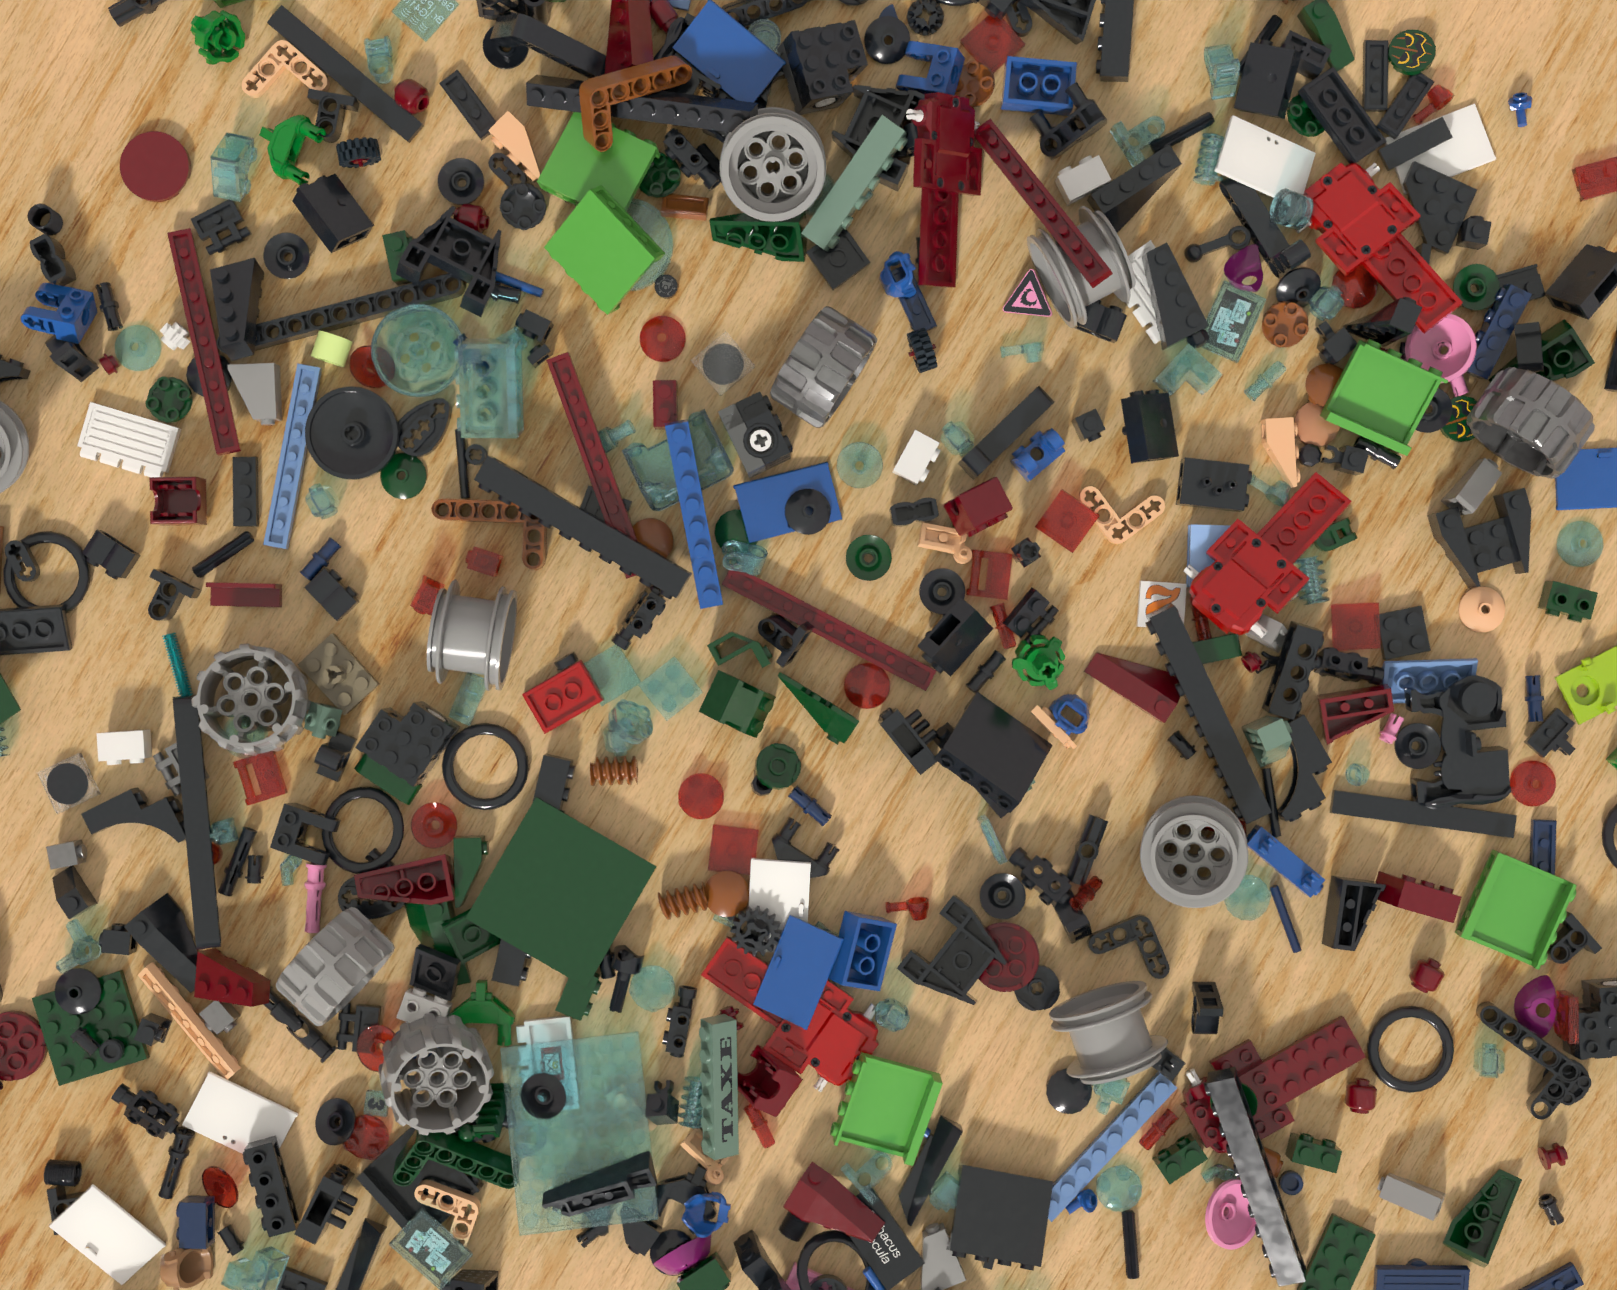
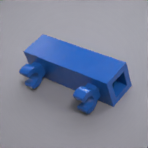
[1246,824,1325,898]

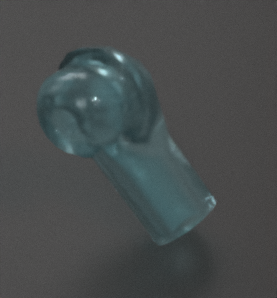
[280,855,302,886]
[1201,1164,1237,1183]

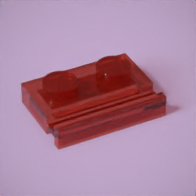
[1572,157,1617,202]
[1554,990,1579,1044]

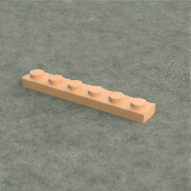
[138,962,241,1080]

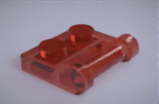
[966,550,1012,600]
[233,751,288,806]

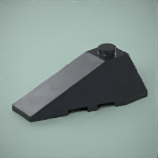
[124,893,198,993]

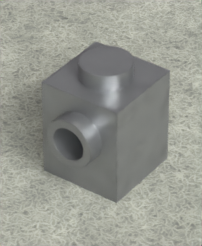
[46,839,87,869]
[199,1001,241,1035]

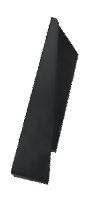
[898,1115,963,1226]
[542,1151,657,1217]
[336,1218,387,1290]

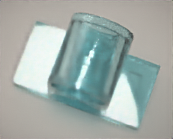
[1204,43,1240,100]
[1110,116,1165,167]
[841,1152,893,1206]

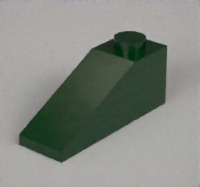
[1297,0,1355,72]
[453,835,489,908]

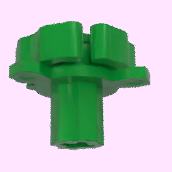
[190,10,245,65]
[1012,635,1065,690]

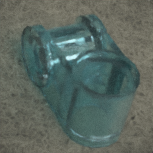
[364,36,394,84]
[722,540,768,576]

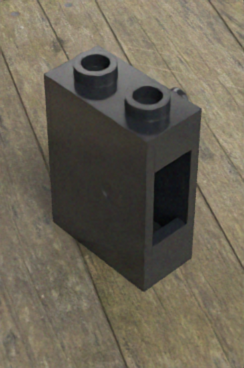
[1234,39,1302,119]
[292,174,374,253]
[1545,244,1617,320]
[1121,389,1179,464]
[1176,457,1252,512]
[918,598,994,677]
[878,707,938,775]
[294,1164,358,1245]

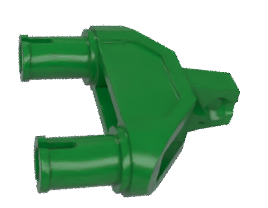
[259,115,326,185]
[448,980,515,1046]

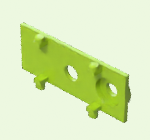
[1554,645,1617,725]

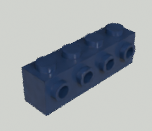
[1466,284,1532,380]

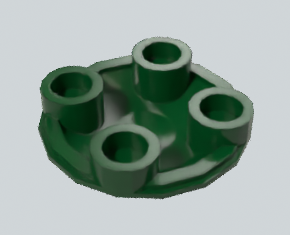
[1287,94,1325,137]
[639,152,681,198]
[145,376,193,423]
[714,509,758,555]

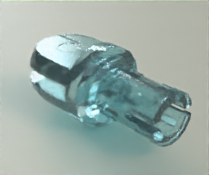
[598,420,636,453]

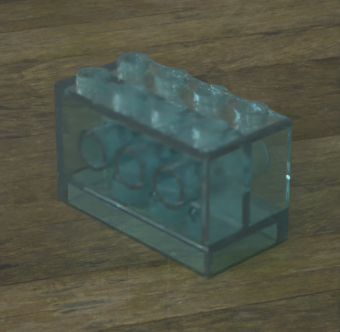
[454,338,524,438]

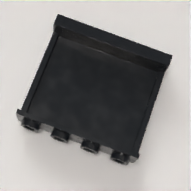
[934,692,1053,813]
[356,1127,484,1233]
[946,1165,1053,1271]

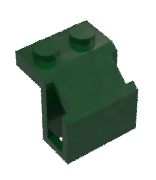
[707,632,773,668]
[699,670,776,738]

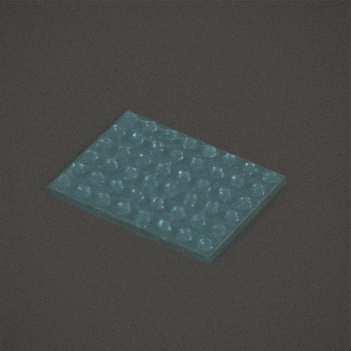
[500,1031,659,1236]

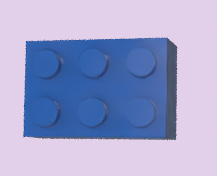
[1001,56,1077,116]
[829,911,897,991]

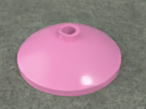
[1405,314,1477,383]
[1205,1179,1256,1250]

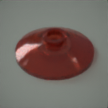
[640,316,686,362]
[349,345,395,388]
[1510,761,1556,806]
[411,802,457,849]
[357,1025,396,1072]
[202,1166,239,1208]

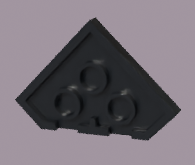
[1403,161,1477,255]

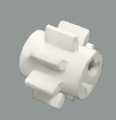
[160,322,190,351]

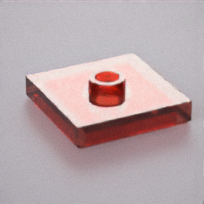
[960,15,1025,74]
[1035,489,1100,553]
[1331,602,1381,650]
[708,824,759,875]

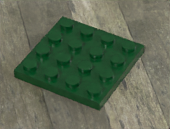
[32,970,150,1086]

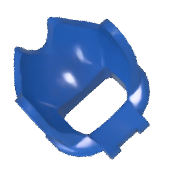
[879,251,916,297]
[1049,694,1090,735]
[682,1192,731,1238]

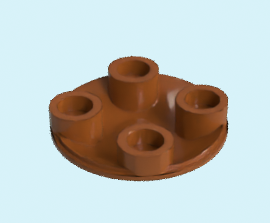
[955,60,995,107]
[1262,301,1309,347]
[1305,364,1343,407]
[633,518,673,558]
[705,871,749,917]

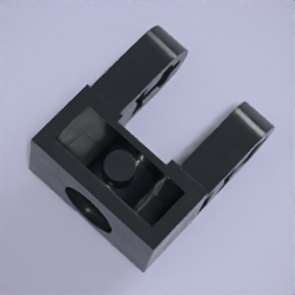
[270,803,341,865]

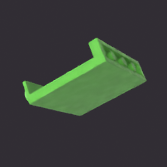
[537,112,661,211]
[544,185,665,315]
[1320,339,1448,456]
[1455,849,1577,970]
[830,1052,943,1166]

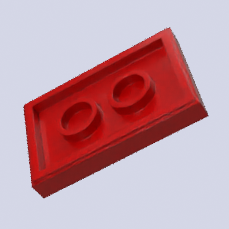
[522,660,604,734]

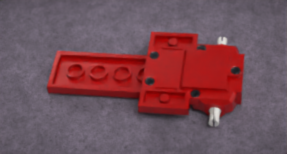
[1293,163,1463,334]
[1183,472,1352,639]
[701,936,879,1092]

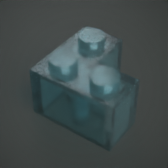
[210,133,257,202]
[1153,343,1222,396]
[221,1246,290,1290]

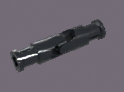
[263,985,337,1064]

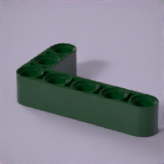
[392,1129,520,1189]

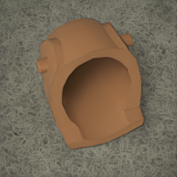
[160,1246,214,1290]

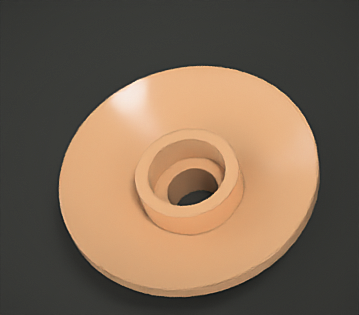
[1458,587,1505,632]

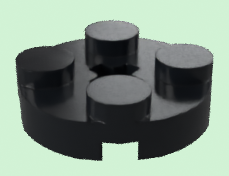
[1014,964,1060,1011]

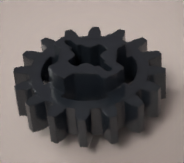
[731,906,782,957]

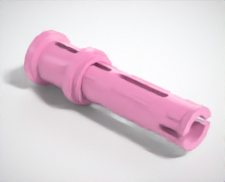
[304,862,327,933]

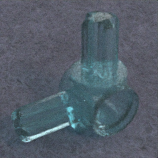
[210,817,239,845]
[56,919,102,974]

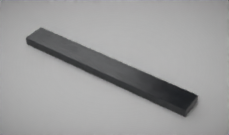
[267,5,424,143]
[1330,790,1517,838]

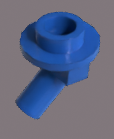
[1508,92,1532,127]
[1065,1189,1098,1214]

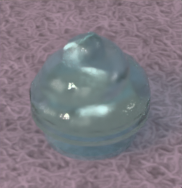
[1345,763,1370,786]

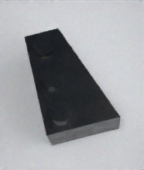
[1019,0,1096,45]
[1322,876,1386,951]

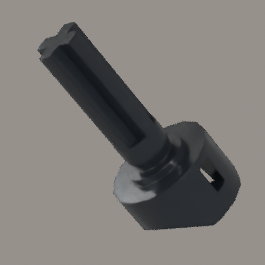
[609,945,645,1013]

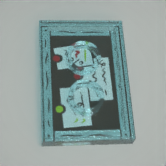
[1202,280,1266,363]
[389,1208,473,1290]

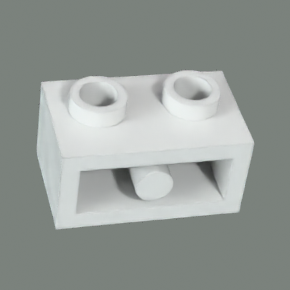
[1055,155,1111,206]
[892,430,941,485]
[96,729,152,765]
[396,987,453,1023]

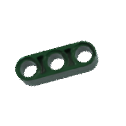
[1192,633,1242,664]
[354,753,423,805]

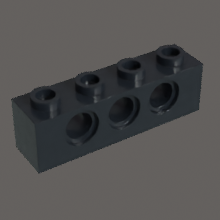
[1262,621,1324,720]

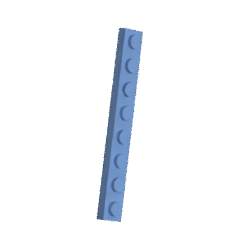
[263,363,322,549]
[1048,1072,1177,1222]

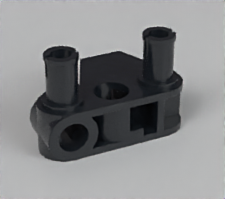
[1029,82,1107,160]

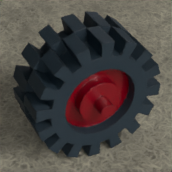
[336,137,381,168]
[907,328,938,373]

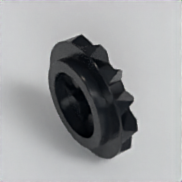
[907,0,944,35]

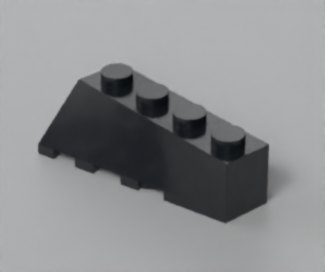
[1087,144,1182,233]
[1343,297,1422,347]

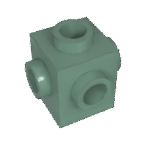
[304,702,343,739]

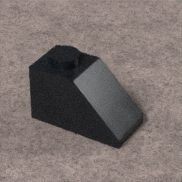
[52,865,98,919]
[620,1201,662,1256]

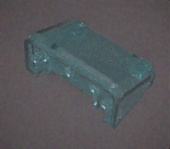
[622,409,734,511]

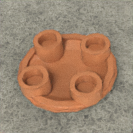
[1295,402,1340,446]

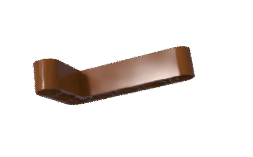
[579,55,692,152]
[431,499,547,570]

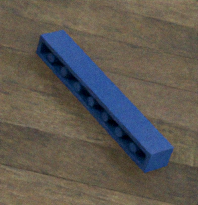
[664,419,723,609]

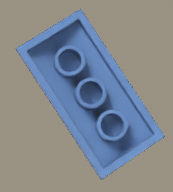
[1380,658,1478,704]

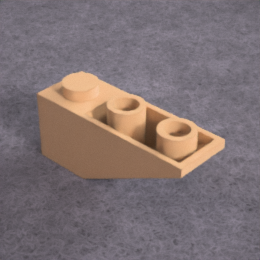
[488,111,541,182]
[1261,417,1300,488]

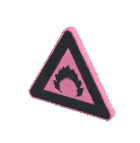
[1003,269,1052,317]

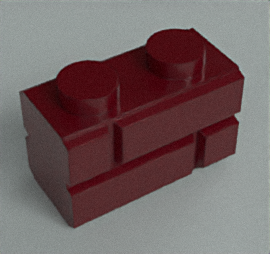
[653,380,678,430]

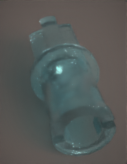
[1244,361,1286,401]

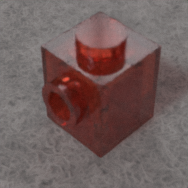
[465,546,504,577]
[410,575,445,616]

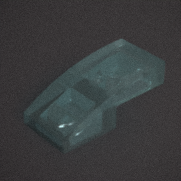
[448,673,486,726]

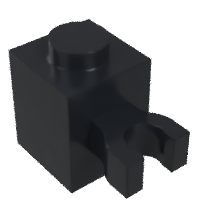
[1315,321,1357,364]
[1321,445,1369,476]
[1152,1047,1186,1082]
[645,1080,679,1125]

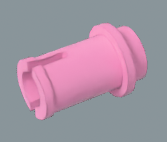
[1450,375,1469,397]
[1379,713,1404,744]

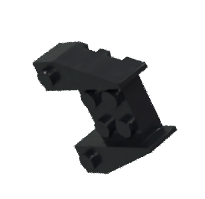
[831,85,925,191]
[396,206,501,317]
[1427,488,1531,588]
[896,895,1008,1005]

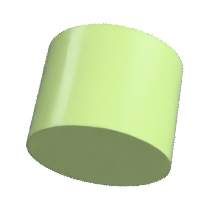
[311,330,353,367]

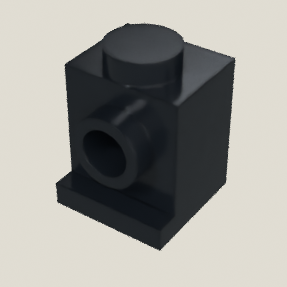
[515,309,554,345]
[134,1013,172,1046]

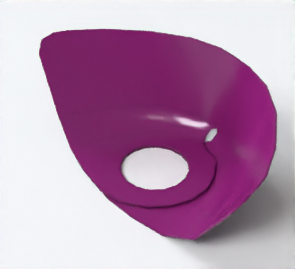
[1224,244,1263,292]
[1514,975,1557,1038]
[653,1235,711,1275]

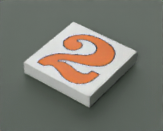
[1136,581,1187,627]

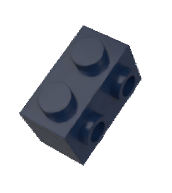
[176,1195,215,1249]

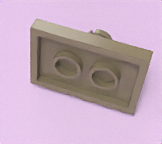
[298,633,380,715]

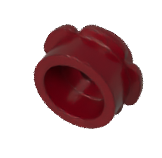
[98,353,119,375]
[1241,651,1262,673]

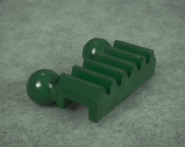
[458,1083,512,1142]

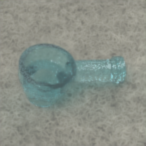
[1000,342,1044,363]
[1248,474,1291,506]

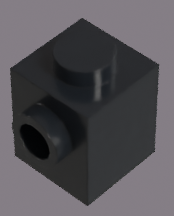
[1456,216,1491,250]
[1071,409,1106,443]
[99,923,137,955]

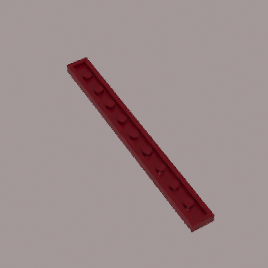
[974,118,1113,288]
[167,228,241,456]
[546,352,638,579]
[722,564,936,691]

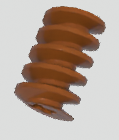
[590,756,638,786]
[658,881,708,920]

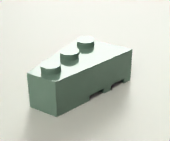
[1242,716,1292,768]

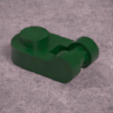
[1314,517,1358,552]

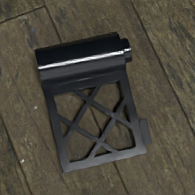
[476,0,548,25]

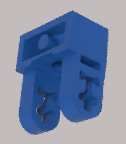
[896,41,965,95]
[21,283,97,344]
[1010,428,1065,482]

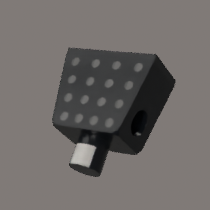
[440,1269,498,1290]

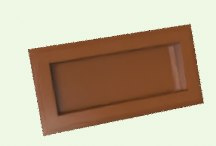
[660,194,709,221]

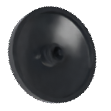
[305,387,400,480]

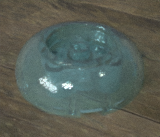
[371,304,465,397]

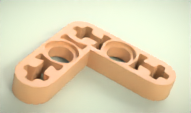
[242,40,330,98]
[1079,486,1165,544]
[414,1179,481,1258]

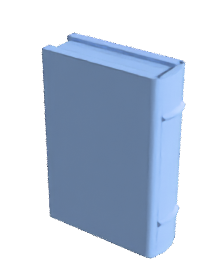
[1186,524,1230,587]

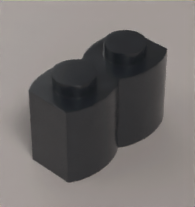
[30,234,76,286]
[1074,300,1127,343]
[889,498,939,527]
[82,530,141,580]
[305,568,359,621]

